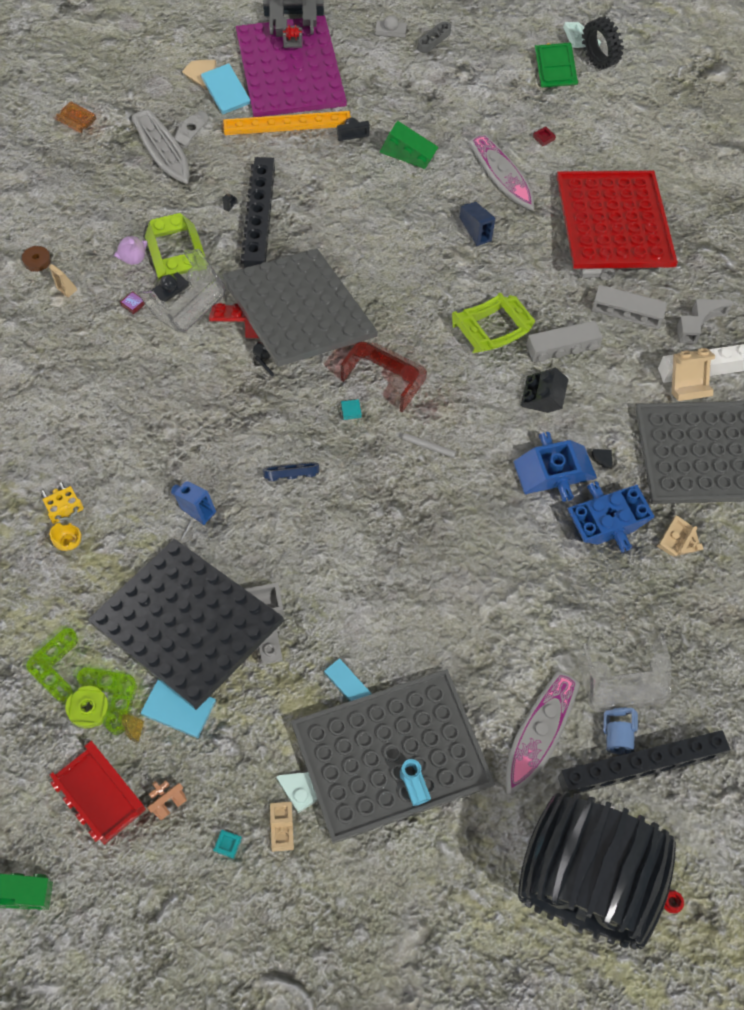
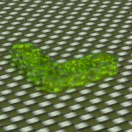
[26,628,78,704]
[77,667,137,735]

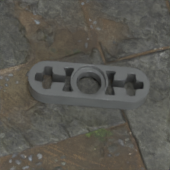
[418,22,451,53]

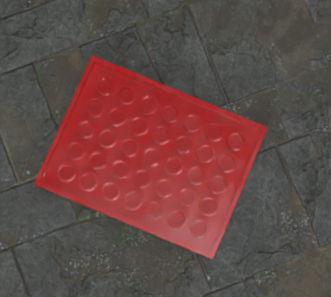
[556,170,678,269]

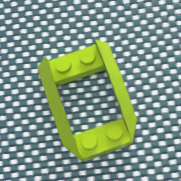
[145,213,208,280]
[452,293,535,353]

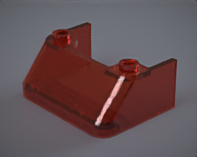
[341,342,427,413]

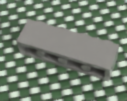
[591,285,667,329]
[526,321,603,362]

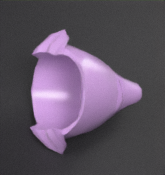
[114,236,147,265]

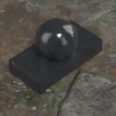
[337,117,370,141]
[151,272,189,304]

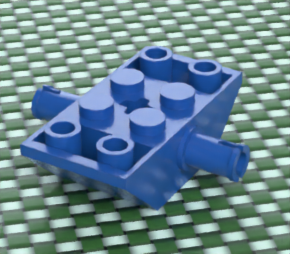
[513,432,597,502]
[567,481,655,552]

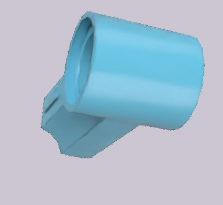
[400,759,431,806]

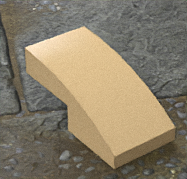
[270,802,294,852]

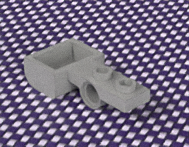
[245,583,284,665]

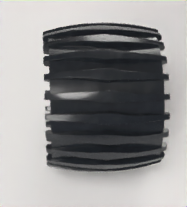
[518,792,676,950]

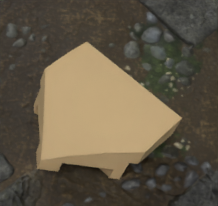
[182,60,217,90]
[657,515,703,557]

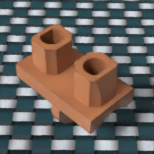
[146,781,187,820]

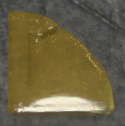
[122,714,144,742]

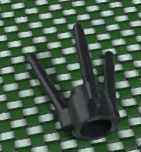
[253,342,274,377]

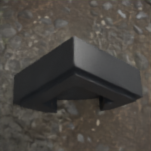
[222,194,237,212]
[592,449,613,469]

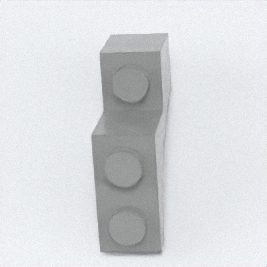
[677,299,732,344]

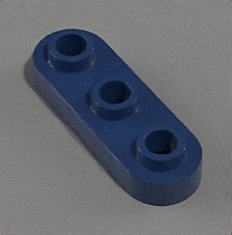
[263,462,320,481]

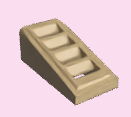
[49,264,77,297]

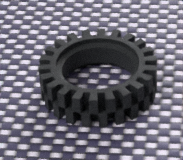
[582,17,624,70]

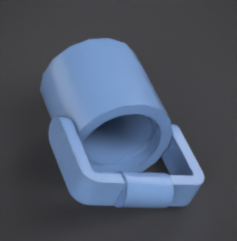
[603,707,638,755]

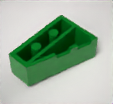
[379,120,439,169]
[0,873,53,910]

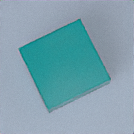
[341,399,362,420]
[213,830,242,859]

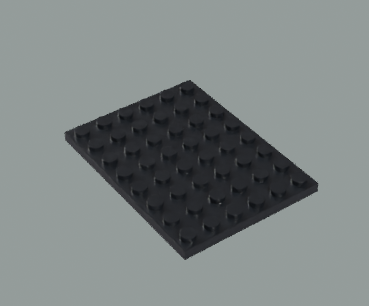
[87,538,285,710]

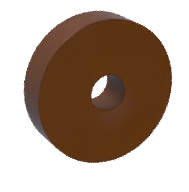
[22,246,51,272]

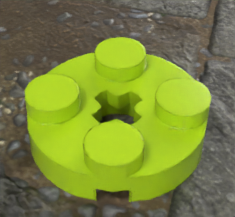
[65,686,109,729]

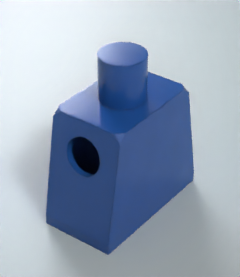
[171,481,216,525]

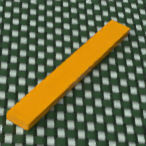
[223,111,351,135]

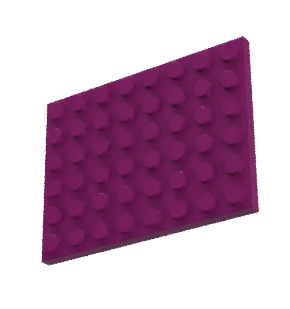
[236,15,347,117]

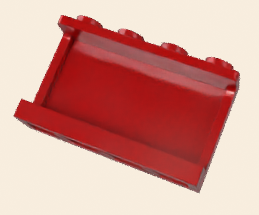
[49,740,146,845]

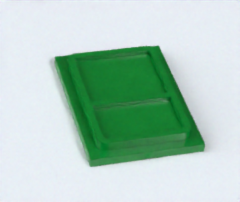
[535,42,578,88]

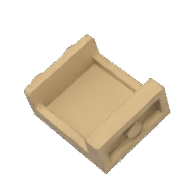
[671,348,715,401]

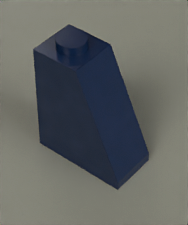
[459,201,495,246]

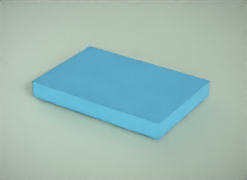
[201,64,251,115]
[141,680,216,739]

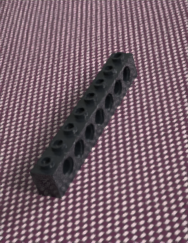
[241,157,275,268]
[558,730,730,796]

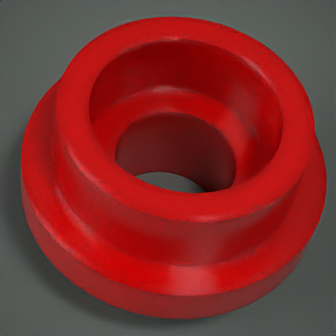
[664,890,684,914]

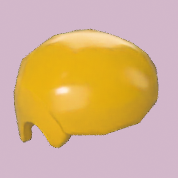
[49,523,82,551]

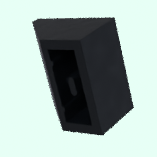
[521,367,569,413]

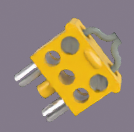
[42,481,84,524]

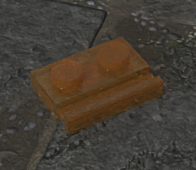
[56,101,96,133]

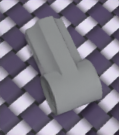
[579,268,616,280]

